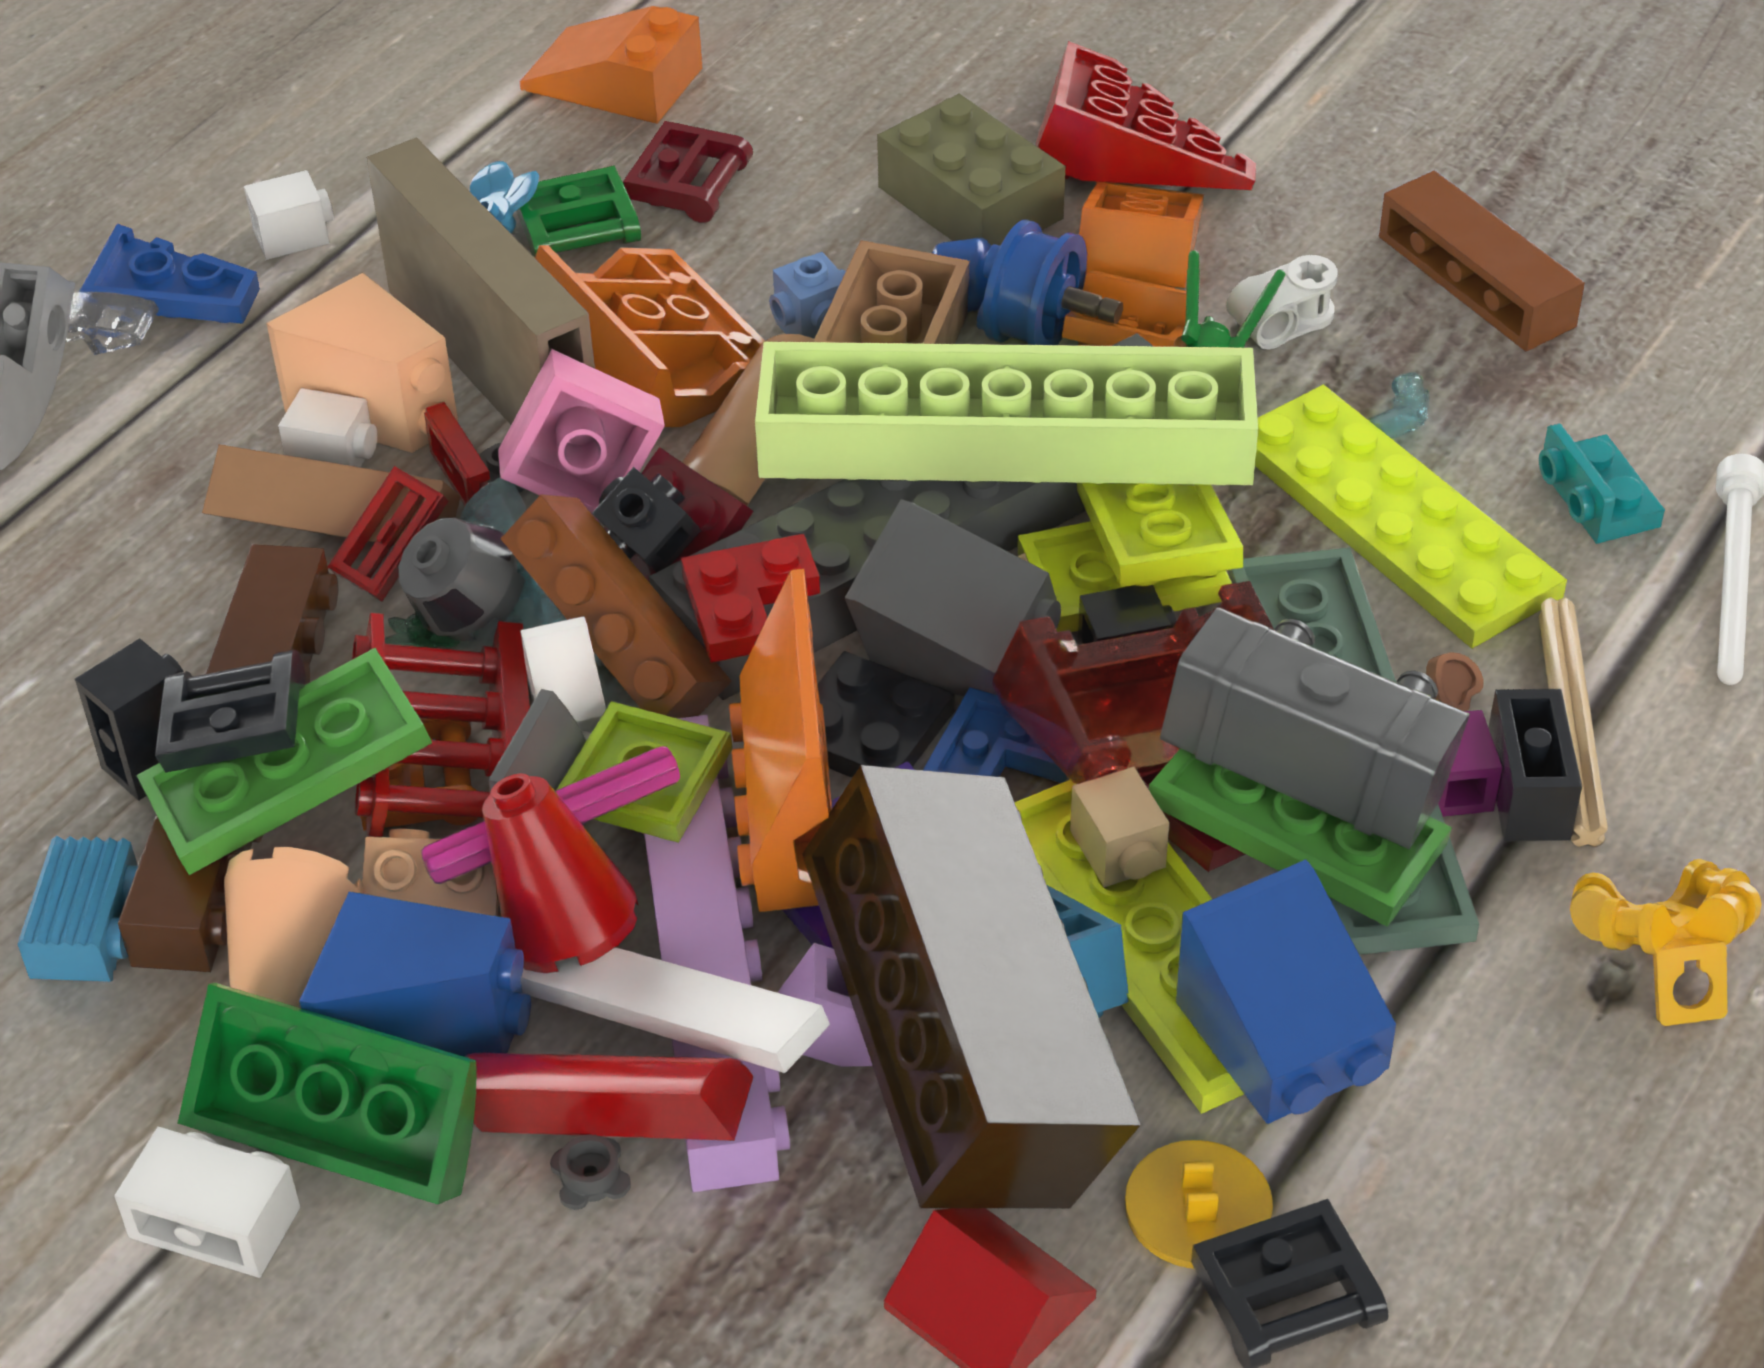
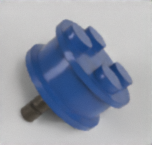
[977,219,1123,345]

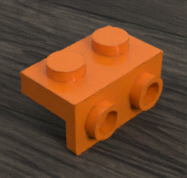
[1061,271,1186,347]

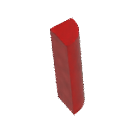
[465,1053,754,1141]

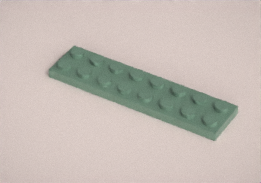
[1228,547,1479,955]

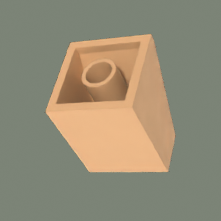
[266,273,458,453]

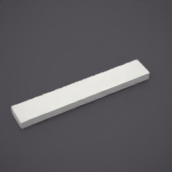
[521,947,830,1073]

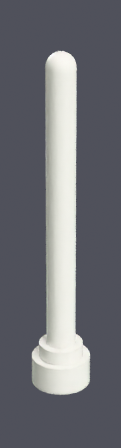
[1716,454,1764,685]

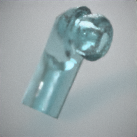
[1368,372,1430,440]

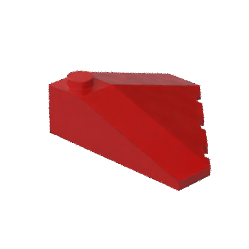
[1035,41,1256,190]

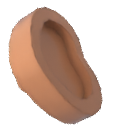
[1426,652,1484,711]

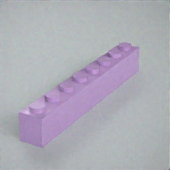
[644,715,790,1193]

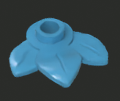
[470,161,539,233]

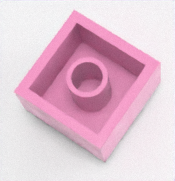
[498,349,665,522]

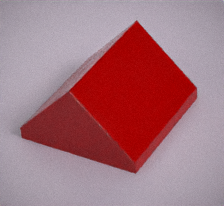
[884,1208,1097,1368]

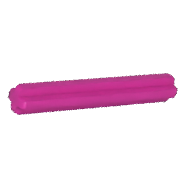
[421,746,680,884]

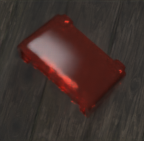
[992,581,1275,784]

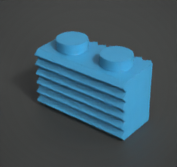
[17,836,138,982]

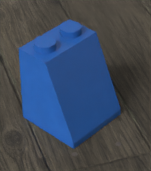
[1176,860,1396,1124]
[299,892,531,1057]

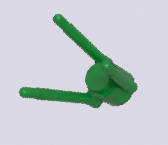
[1181,250,1286,348]

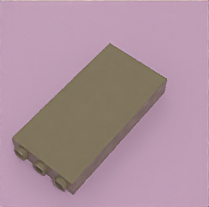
[366,137,596,425]

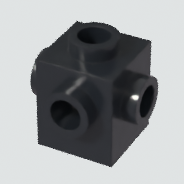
[592,467,702,572]

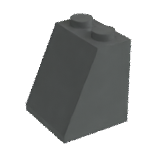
[845,499,1061,699]

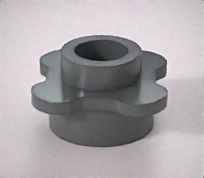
[550,1134,631,1210]

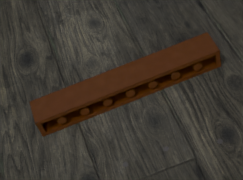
[118,544,338,972]

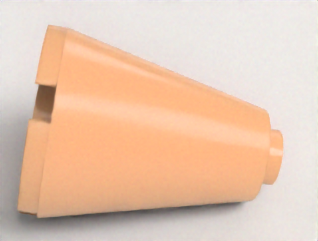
[224,847,363,1008]

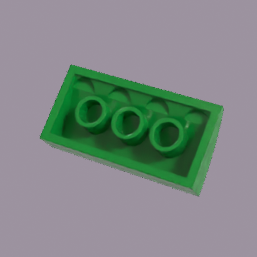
[177,983,477,1205]

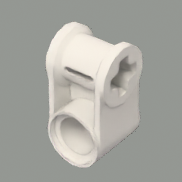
[1226,255,1338,350]

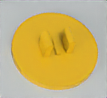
[1125,1140,1273,1269]

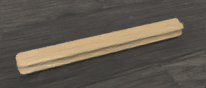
[1539,597,1608,847]

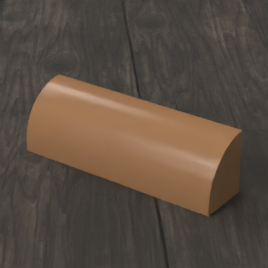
[682,334,814,506]
[202,444,461,546]

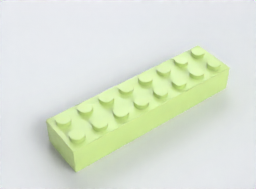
[755,342,1258,485]

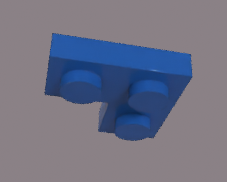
[922,687,1090,783]

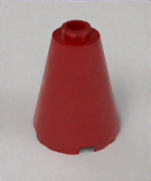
[482,773,639,973]

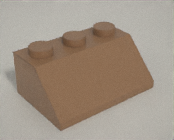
[813,240,970,344]

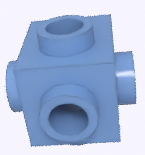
[769,252,846,339]

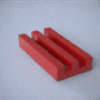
[424,402,496,522]
[328,466,449,602]

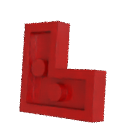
[681,534,820,663]

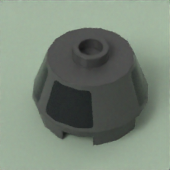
[399,518,525,641]

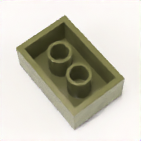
[877,94,1065,246]

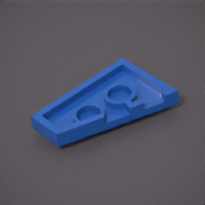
[79,224,260,324]

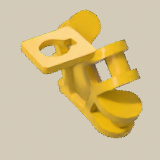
[1570,859,1762,1026]

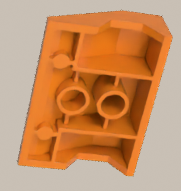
[535,245,765,427]
[729,569,832,912]

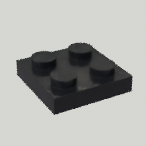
[818,651,955,778]

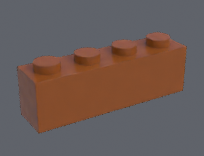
[1379,170,1585,352]
[500,494,732,718]

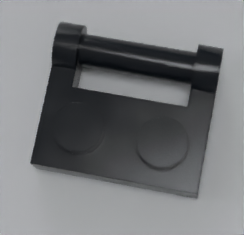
[155,649,306,773]
[1191,1199,1388,1368]

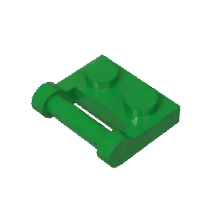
[516,165,641,257]

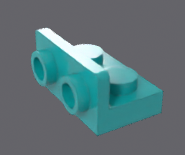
[1538,423,1665,544]

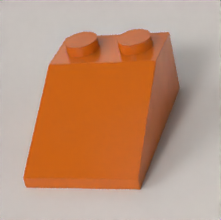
[519,6,702,124]
[1079,182,1204,288]

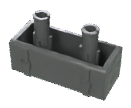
[1160,607,1470,850]

